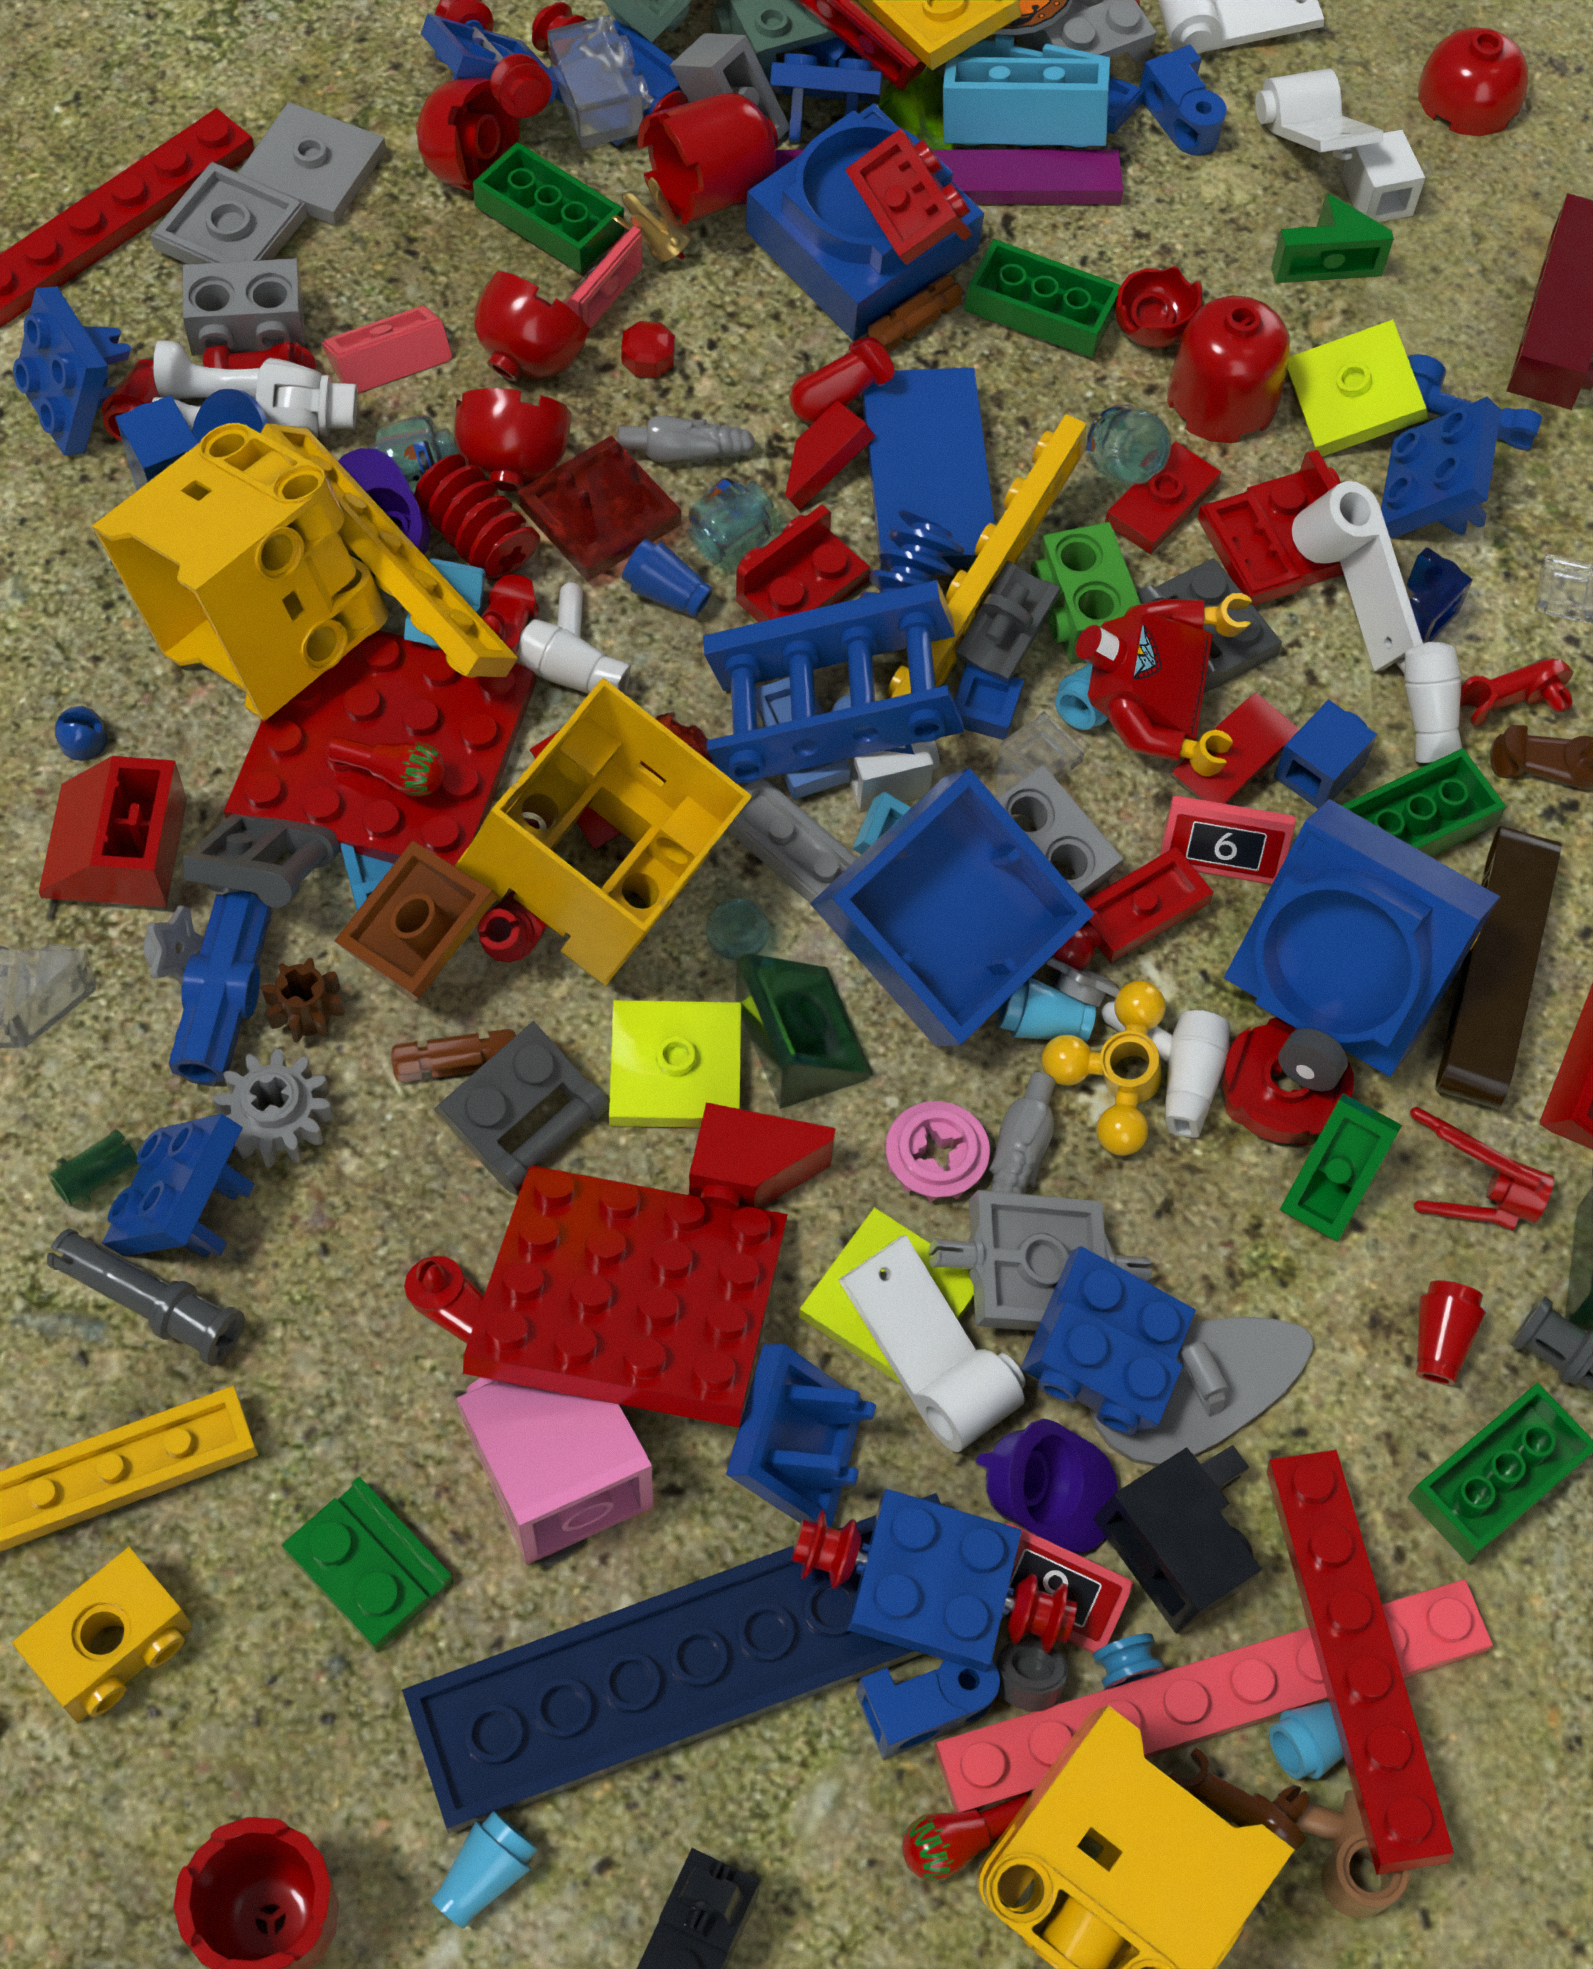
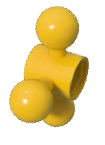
[1041,981,1166,1156]

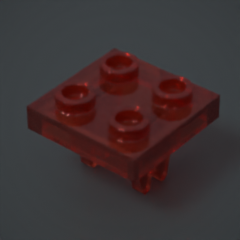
[517,435,681,582]

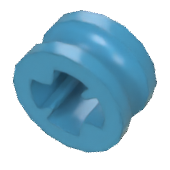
[1093,1633,1165,1690]

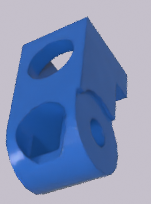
[1139,44,1227,156]
[855,1660,1000,1760]

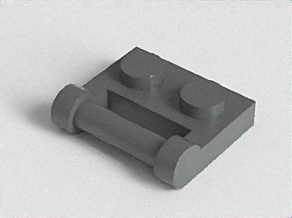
[1137,558,1282,694]
[183,814,340,908]
[434,1020,609,1194]

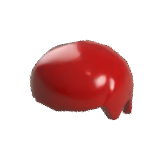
[1115,266,1202,349]

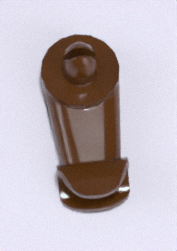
[1490,725,1593,789]
[1168,1748,1309,1852]

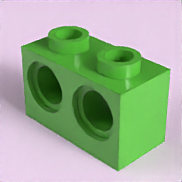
[1031,522,1141,664]

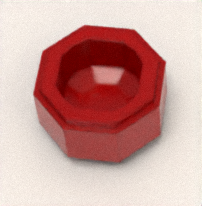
[621,321,675,378]

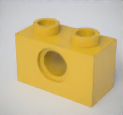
[11,1547,193,1724]

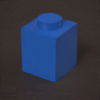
[1274,699,1378,809]

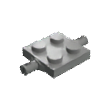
[929,1190,1152,1331]

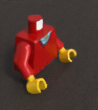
[1076,593,1252,776]

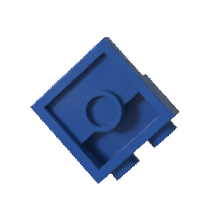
[1020,1246,1196,1435]

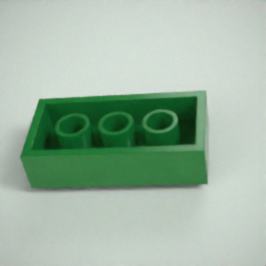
[473,142,624,273]
[964,239,1121,358]
[1341,748,1506,857]
[1407,1382,1593,1563]

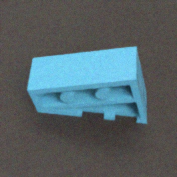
[943,34,1110,148]

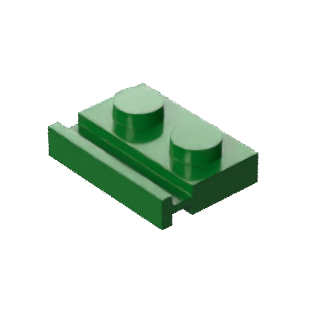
[281,1476,454,1653]

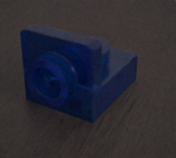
[1407,547,1473,643]

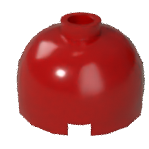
[1418,27,1528,136]
[416,77,520,192]
[474,271,590,382]
[454,388,572,492]

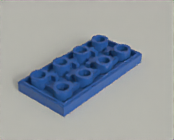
[861,368,995,571]

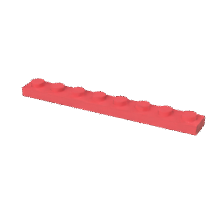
[934,1579,1493,1813]

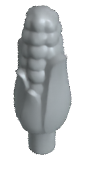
[617,415,755,463]
[989,1072,1056,1194]

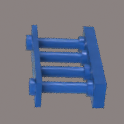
[703,580,964,784]

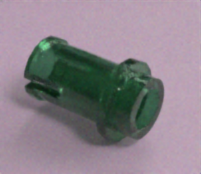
[48,1129,139,1207]

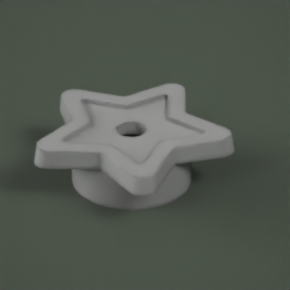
[144,905,204,985]
[1045,957,1120,1007]

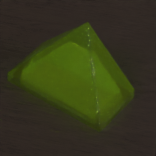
[878,65,955,150]

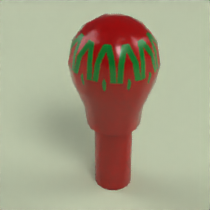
[328,736,446,797]
[901,1794,1029,1882]

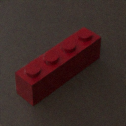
[1506,193,1593,410]

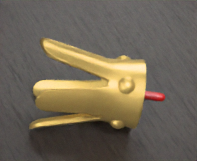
[612,177,691,262]

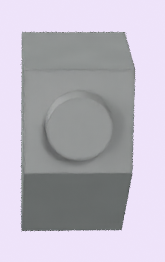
[669,33,790,140]

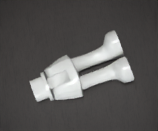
[152,340,358,438]

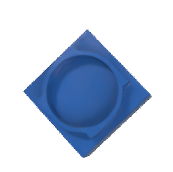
[746,103,984,342]
[810,768,1095,1047]
[1224,799,1500,1077]

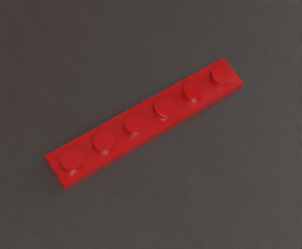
[0,108,254,328]
[1266,1450,1454,1875]

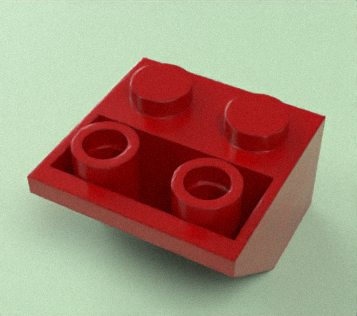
[39,756,187,907]

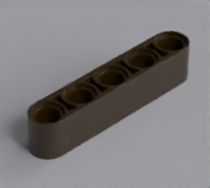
[1435,825,1562,1109]

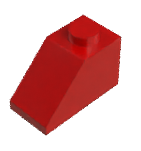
[689,1102,836,1211]

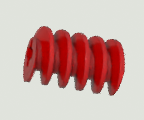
[414,453,540,580]

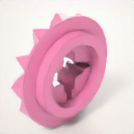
[885,1101,990,1203]

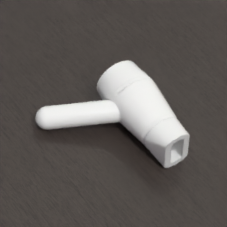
[516,582,631,694]
[1396,642,1462,763]
[1102,1001,1230,1138]

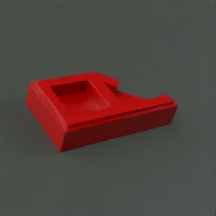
[785,400,876,511]

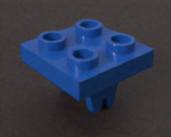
[770,53,882,143]
[13,286,131,456]
[1381,396,1501,539]
[102,1113,255,1258]
[726,1344,876,1528]

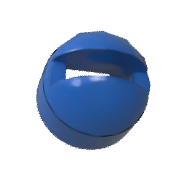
[55,706,108,761]

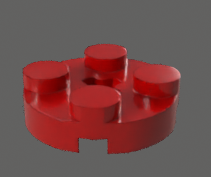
[1221,1017,1354,1146]

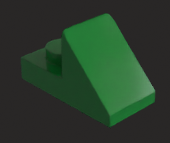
[1271,194,1394,283]
[1279,1093,1402,1242]

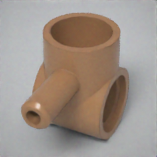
[1295,1790,1410,1919]

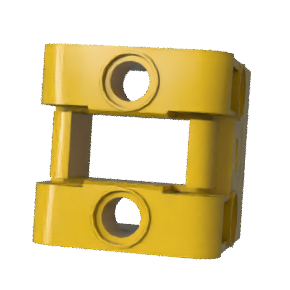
[92,423,389,721]
[455,677,752,986]
[976,1705,1295,1969]

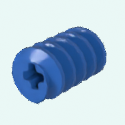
[860,510,965,598]

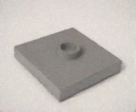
[238,102,386,226]
[150,162,307,264]

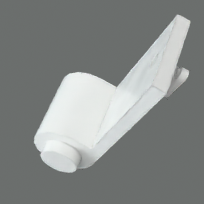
[1158,0,1324,54]
[1255,68,1384,160]
[1292,481,1423,672]
[838,1235,1026,1453]

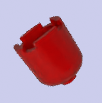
[637,93,778,224]
[1167,295,1290,444]
[173,1817,339,1969]

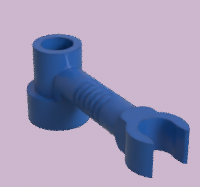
[1408,354,1542,450]

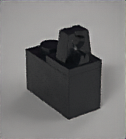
[1093,1445,1262,1634]
[637,1848,760,1969]

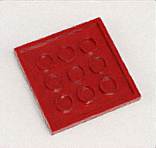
[224,630,537,867]
[463,1166,788,1428]

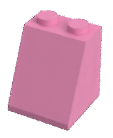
[456,1377,653,1565]

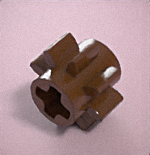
[262,958,345,1043]

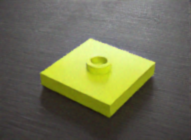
[1287,319,1429,457]
[609,1000,741,1128]
[799,1207,974,1386]

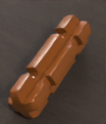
[868,275,963,353]
[391,1029,516,1082]

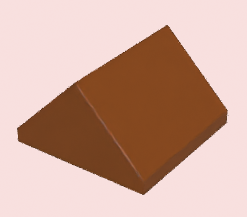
[334,841,498,1002]

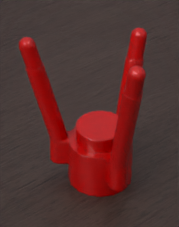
[1410,1107,1554,1231]

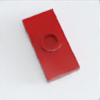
[1105,441,1222,554]
[1197,490,1304,606]

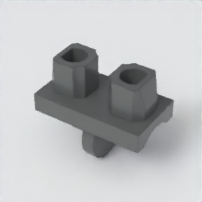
[955,561,1060,684]

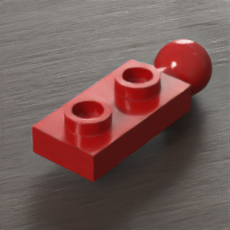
[1050,847,1214,973]

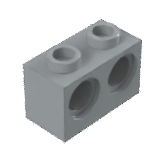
[182,258,305,355]
[997,764,1123,899]

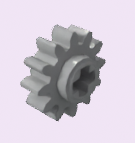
[213,1049,334,1168]

